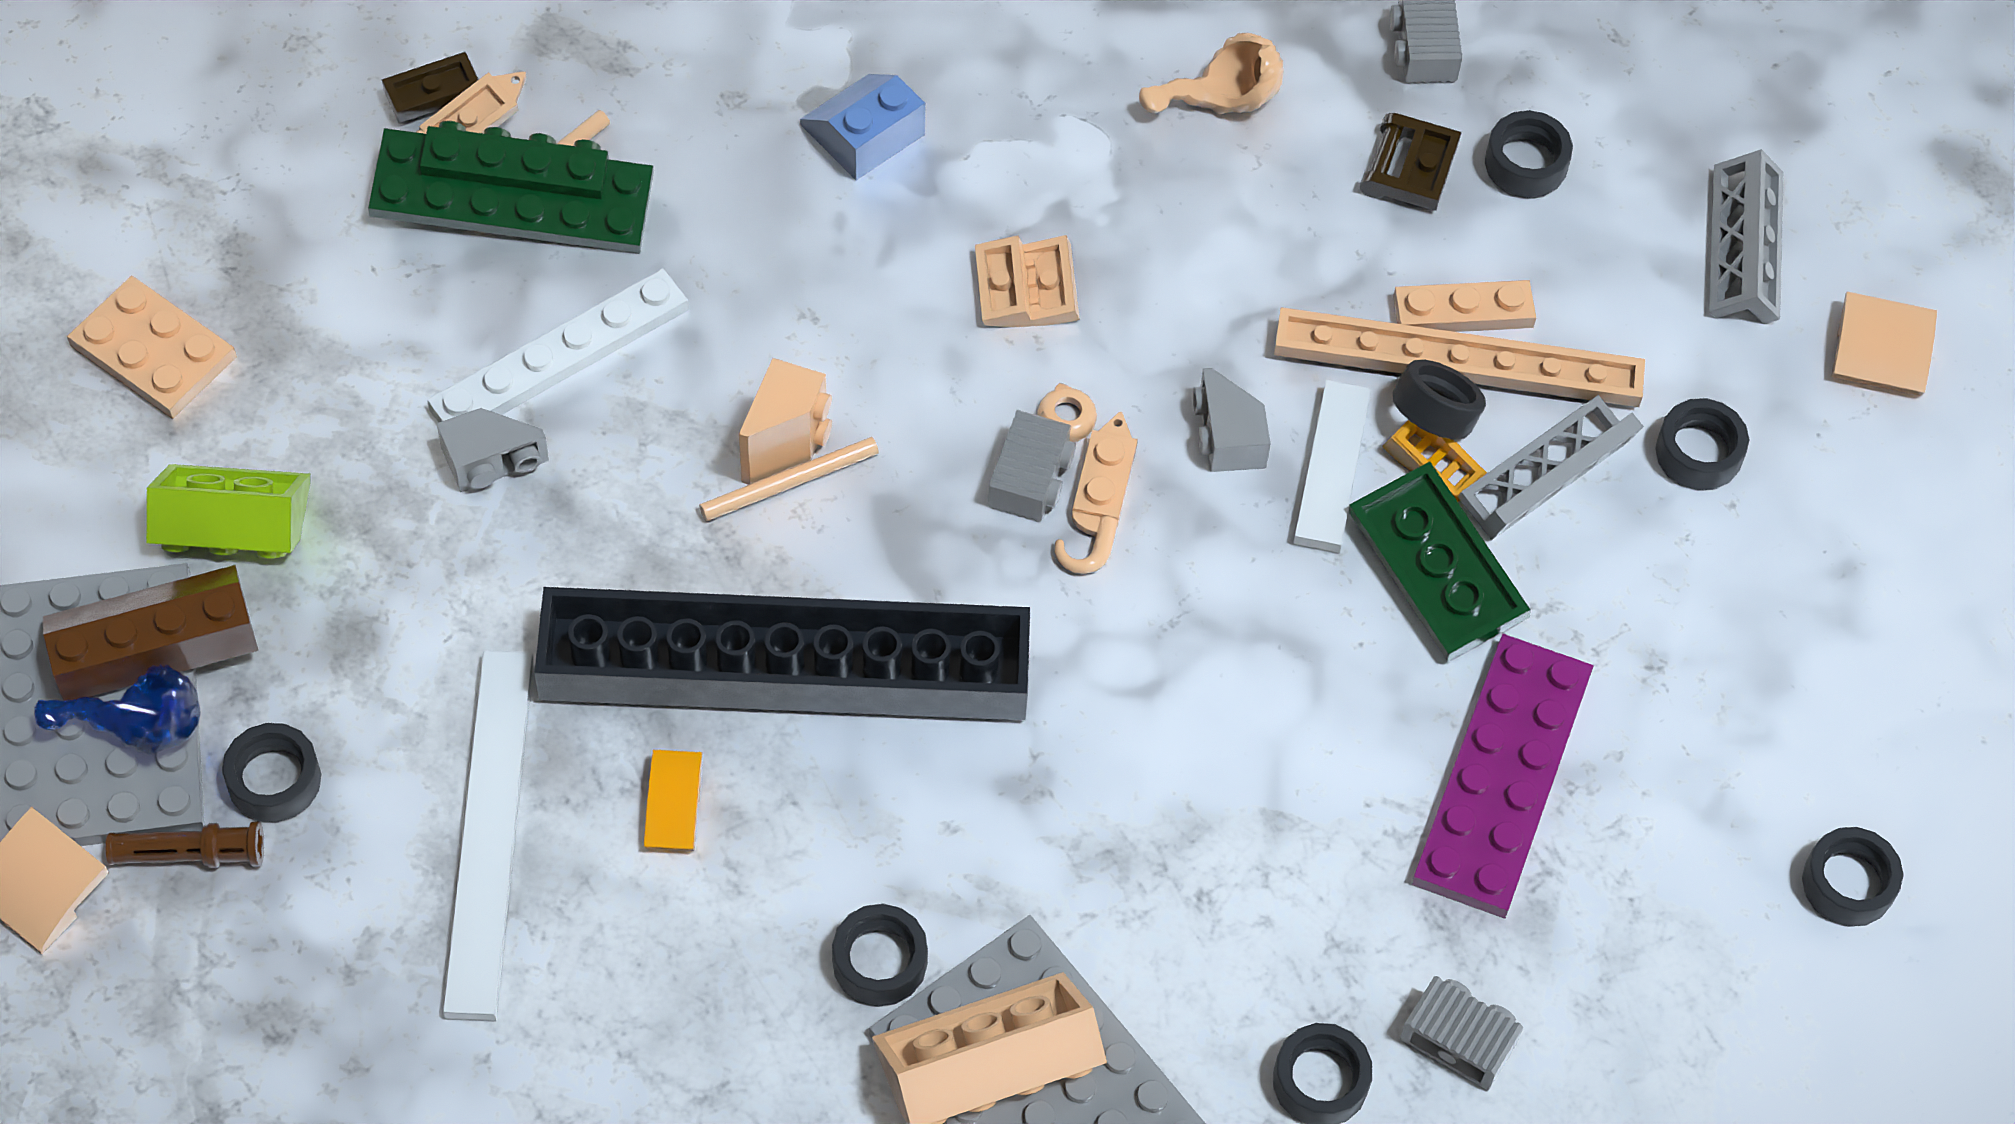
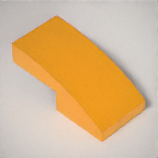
[644,750,703,850]

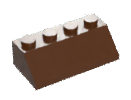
[43,565,259,703]

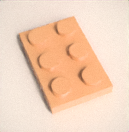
[67,275,237,419]

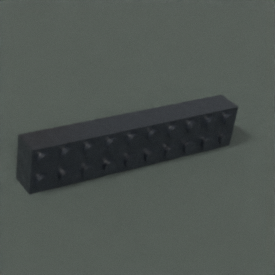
[534,587,1030,720]

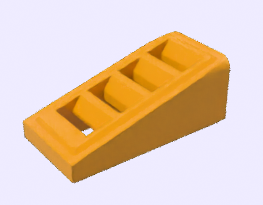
[1382,420,1487,502]

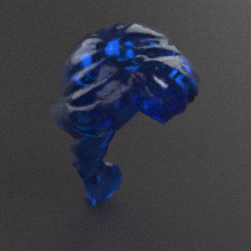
[34,664,201,755]

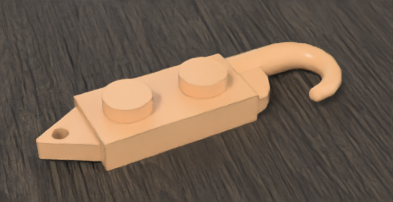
[416,71,526,134]
[1054,412,1138,574]

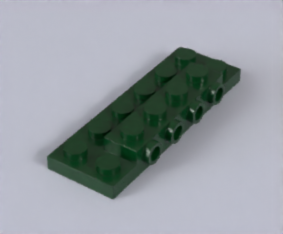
[368,121,654,254]

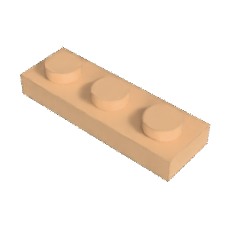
[1393,280,1536,332]

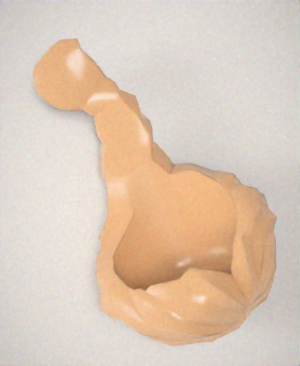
[1139,33,1284,114]

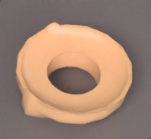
[1037,383,1097,442]

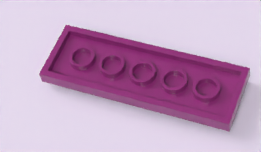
[1411,633,1594,919]

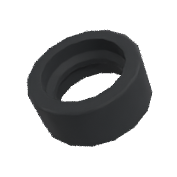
[1484,110,1573,198]
[1392,359,1486,440]
[1655,398,1750,490]
[222,723,322,822]
[1802,827,1904,927]
[832,903,928,1006]
[1273,1023,1372,1124]

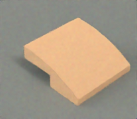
[975,235,1080,327]
[1831,292,1937,396]
[0,807,109,954]

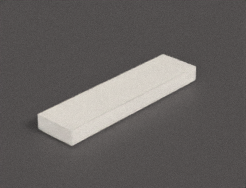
[1293,380,1371,553]

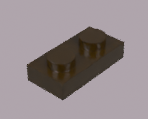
[381,51,479,123]

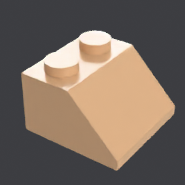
[739,358,832,485]

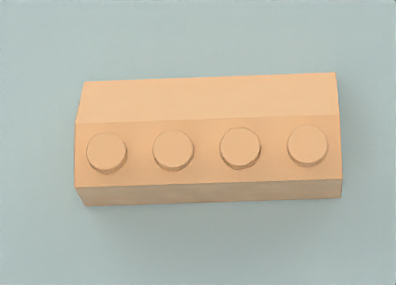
[872,972,1107,1124]

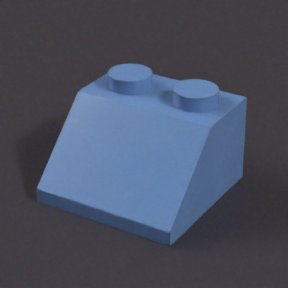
[800,74,926,180]

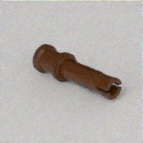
[106,821,264,868]

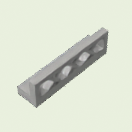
[1709,149,1783,324]
[1457,395,1644,540]

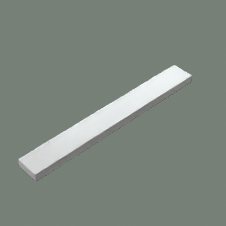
[444,651,533,1021]

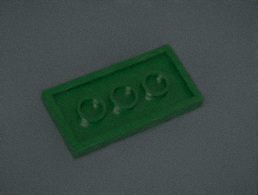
[1349,461,1531,662]

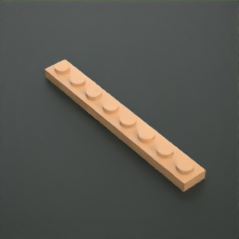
[1274,307,1645,407]

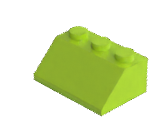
[146,464,311,558]

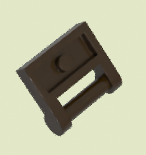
[1360,113,1462,211]

